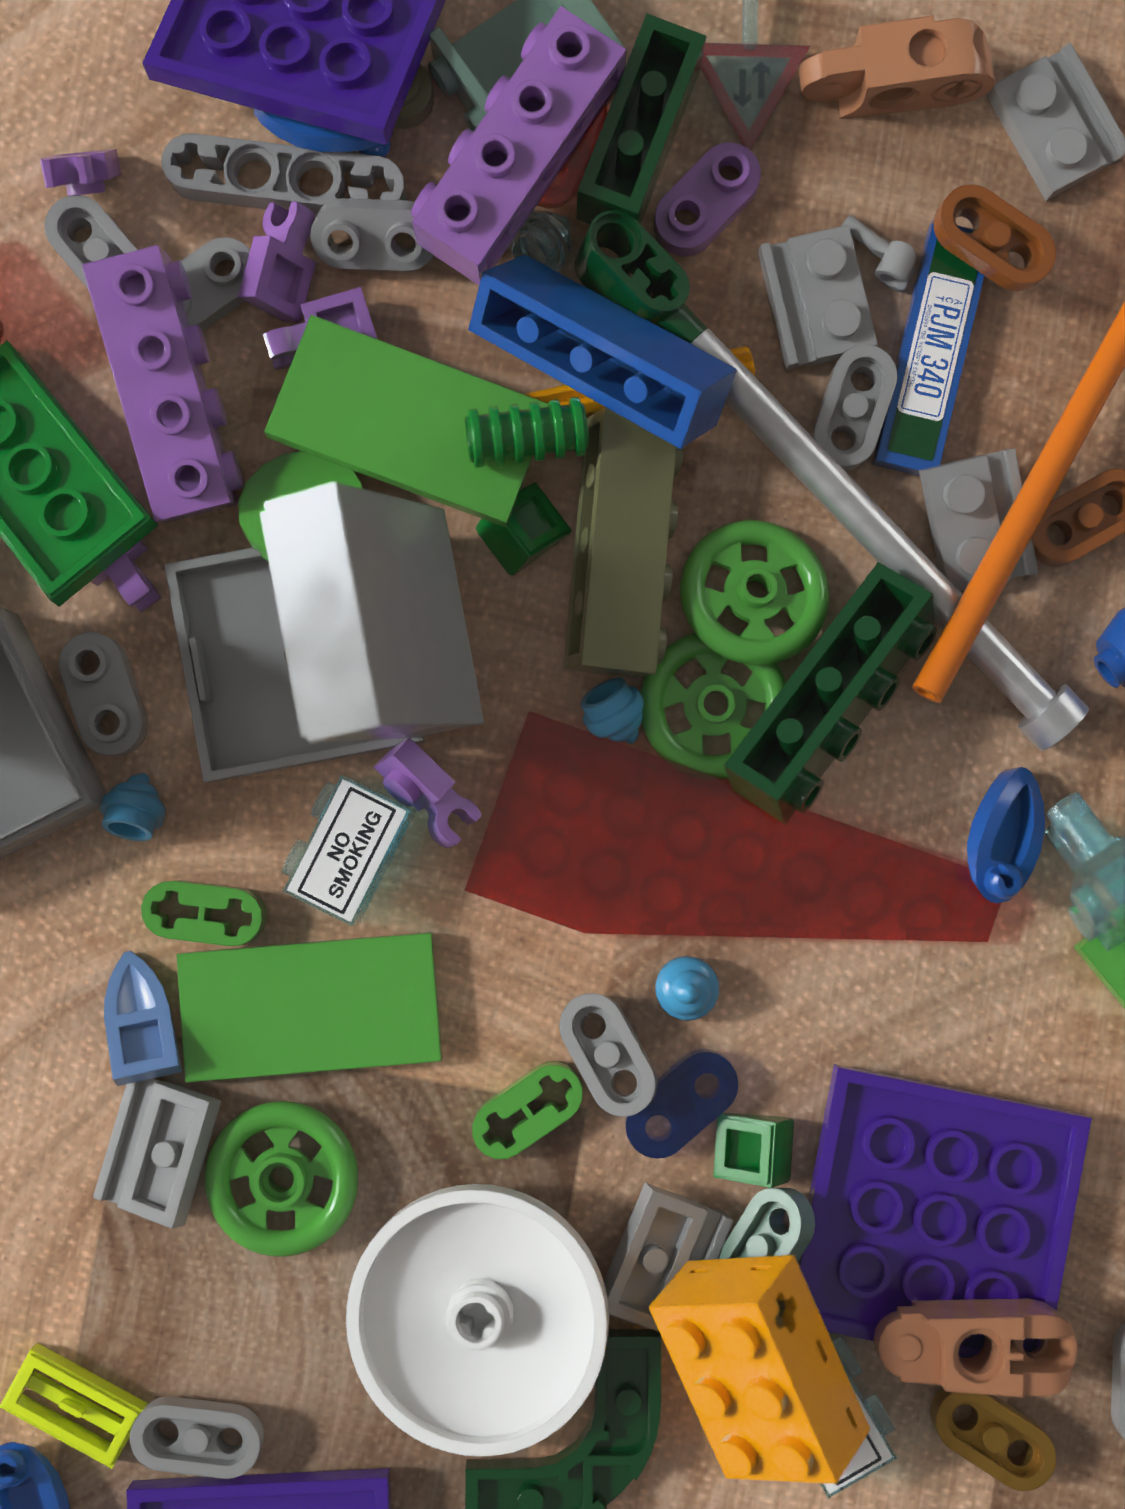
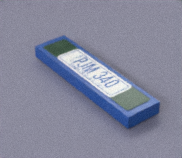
[872,220,984,476]

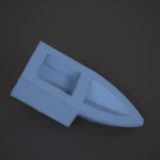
[104,951,182,1086]

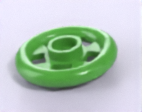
[680,520,829,665]
[640,632,786,780]
[205,1101,358,1257]

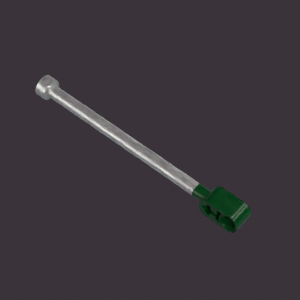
[574,210,1089,751]

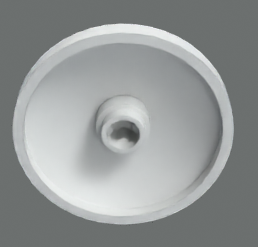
[346,1184,609,1457]

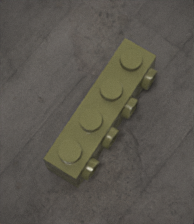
[563,407,684,678]

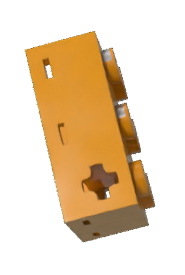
[649,1255,871,1484]

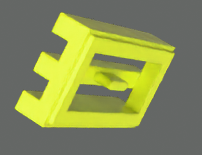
[0,1343,149,1469]

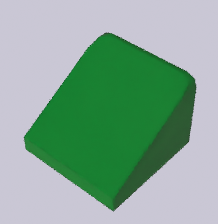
[476,482,572,575]
[713,1112,794,1188]

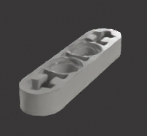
[161,133,407,215]

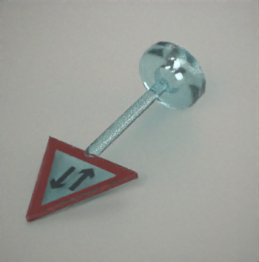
[701,0,810,151]

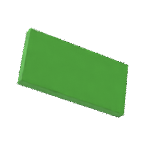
[264,315,549,528]
[176,932,442,1082]

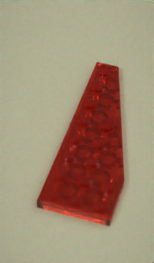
[465,711,1001,942]

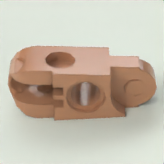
[799,15,995,119]
[873,1298,1078,1397]

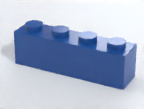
[468,254,737,449]

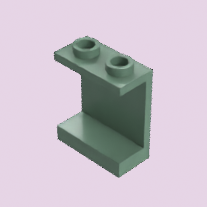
[428,0,627,132]

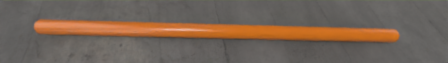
[912,301,1125,703]

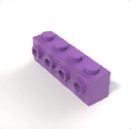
[411,6,626,285]
[81,245,244,523]

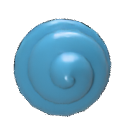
[580,677,644,744]
[100,773,166,841]
[655,956,719,1021]

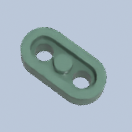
[718,1188,815,1262]

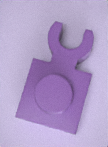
[40,149,121,196]

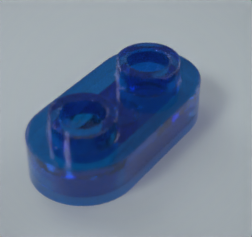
[625,1049,738,1159]

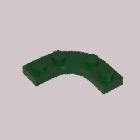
[465,1329,661,1509]

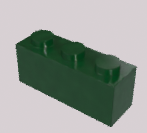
[576,13,707,224]

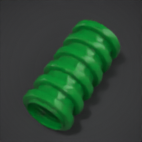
[465,397,589,468]

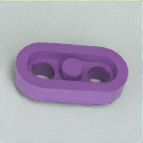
[654,143,761,257]

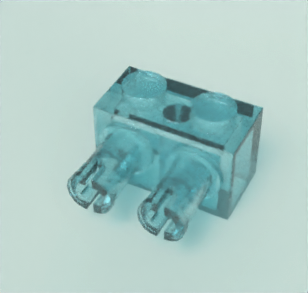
[1045,792,1125,952]

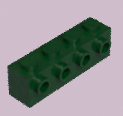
[724,562,937,825]

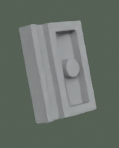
[986,43,1125,201]
[758,225,878,371]
[919,448,1038,592]
[93,1078,221,1229]
[604,1182,733,1331]

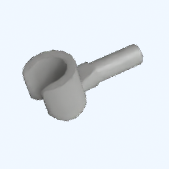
[842,214,916,291]

